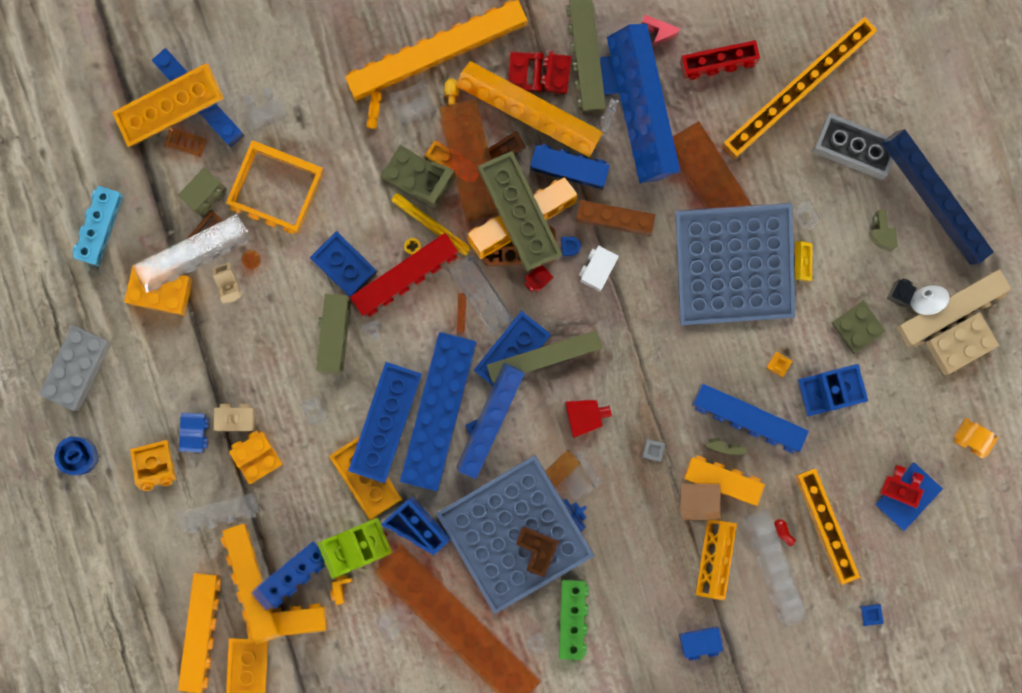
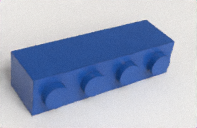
[530,144,610,190]

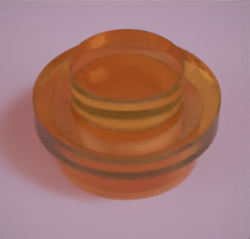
[241,250,261,269]

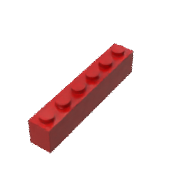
[350,232,460,317]

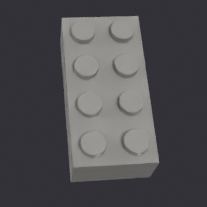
[812,113,893,180]
[39,325,112,412]

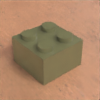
[178,168,227,216]

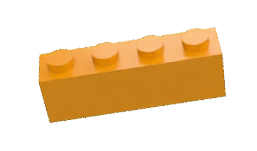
[683,455,765,506]
[246,603,328,640]

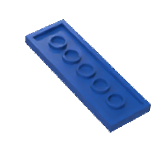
[348,362,422,484]

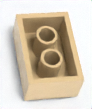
[925,312,999,375]

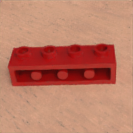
[680,40,760,80]

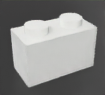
[579,245,619,292]

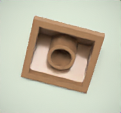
[680,483,721,520]

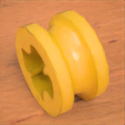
[404,238,421,256]

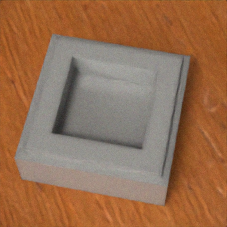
[642,439,666,462]

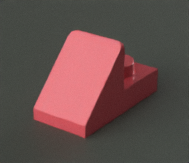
[641,15,680,47]

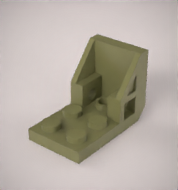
[380,145,455,209]

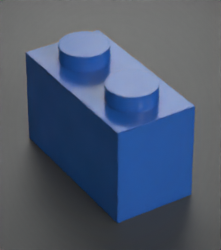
[679,626,723,661]

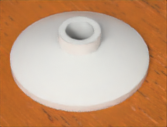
[910,285,950,315]

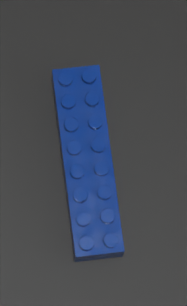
[607,24,681,183]
[400,332,477,491]

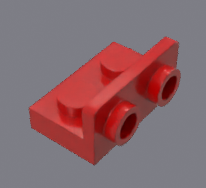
[541,51,572,95]

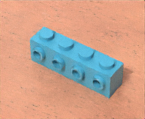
[72,186,124,267]

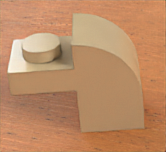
[212,262,242,304]

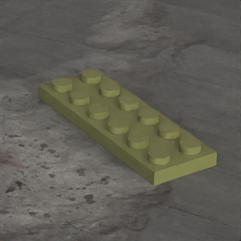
[477,151,562,272]

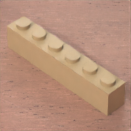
[896,269,1011,347]

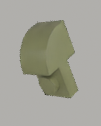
[869,210,898,250]

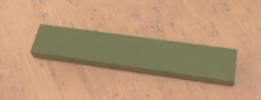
[487,330,602,383]

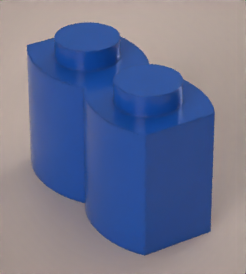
[179,413,210,452]

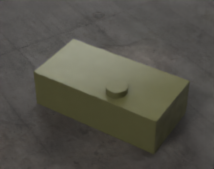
[316,293,352,375]

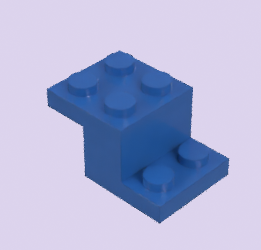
[797,364,869,417]

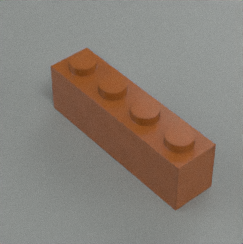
[576,200,656,236]

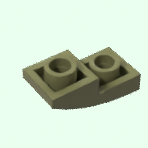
[704,438,746,455]

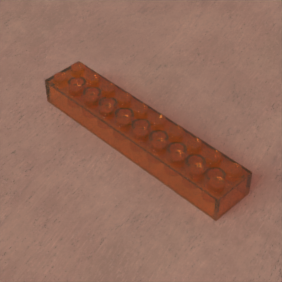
[374,544,541,693]

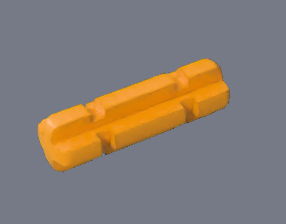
[366,92,382,129]

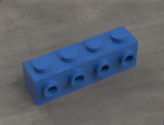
[252,541,325,611]

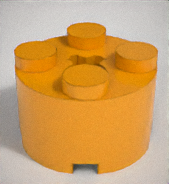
[953,417,999,459]

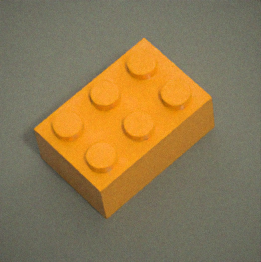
[124,265,193,316]

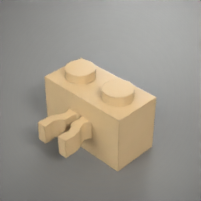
[214,404,256,432]

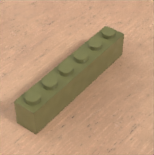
[566,0,606,115]

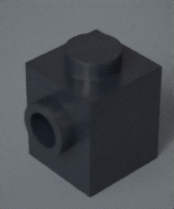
[887,278,917,307]

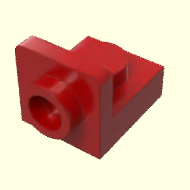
[524,265,554,293]

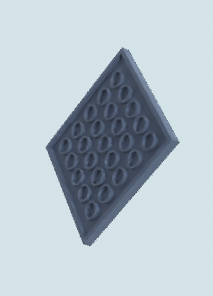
[675,203,795,325]
[436,455,595,614]

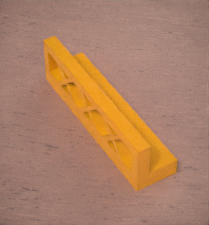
[695,520,737,600]

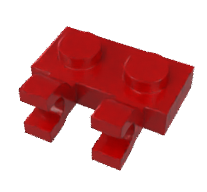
[879,465,924,508]

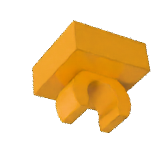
[766,351,793,378]

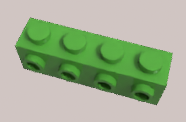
[559,579,589,660]

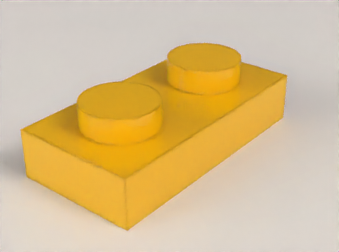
[794,241,813,282]

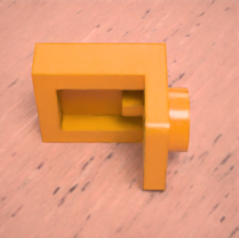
[330,575,353,605]

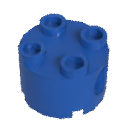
[54,437,99,475]

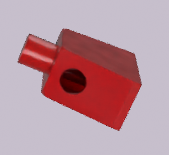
[565,400,612,438]

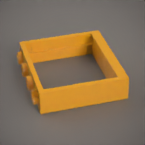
[226,140,325,235]

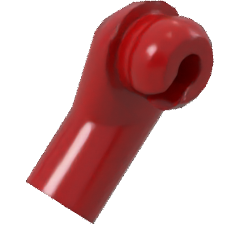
[774,519,796,547]

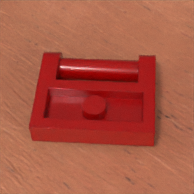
[508,52,544,92]

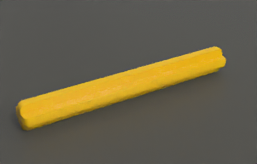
[391,193,471,256]

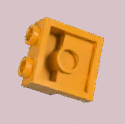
[229,431,283,485]
[130,440,177,491]

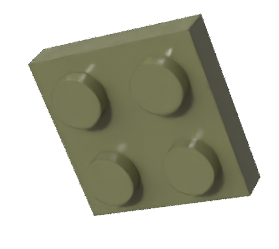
[832,300,886,354]

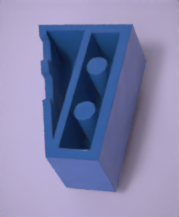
[381,496,451,555]

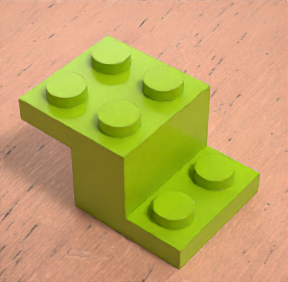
[317,518,392,579]

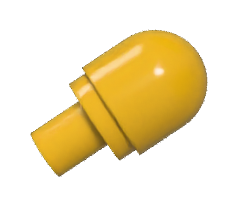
[444,79,459,106]

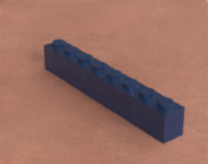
[881,129,994,265]

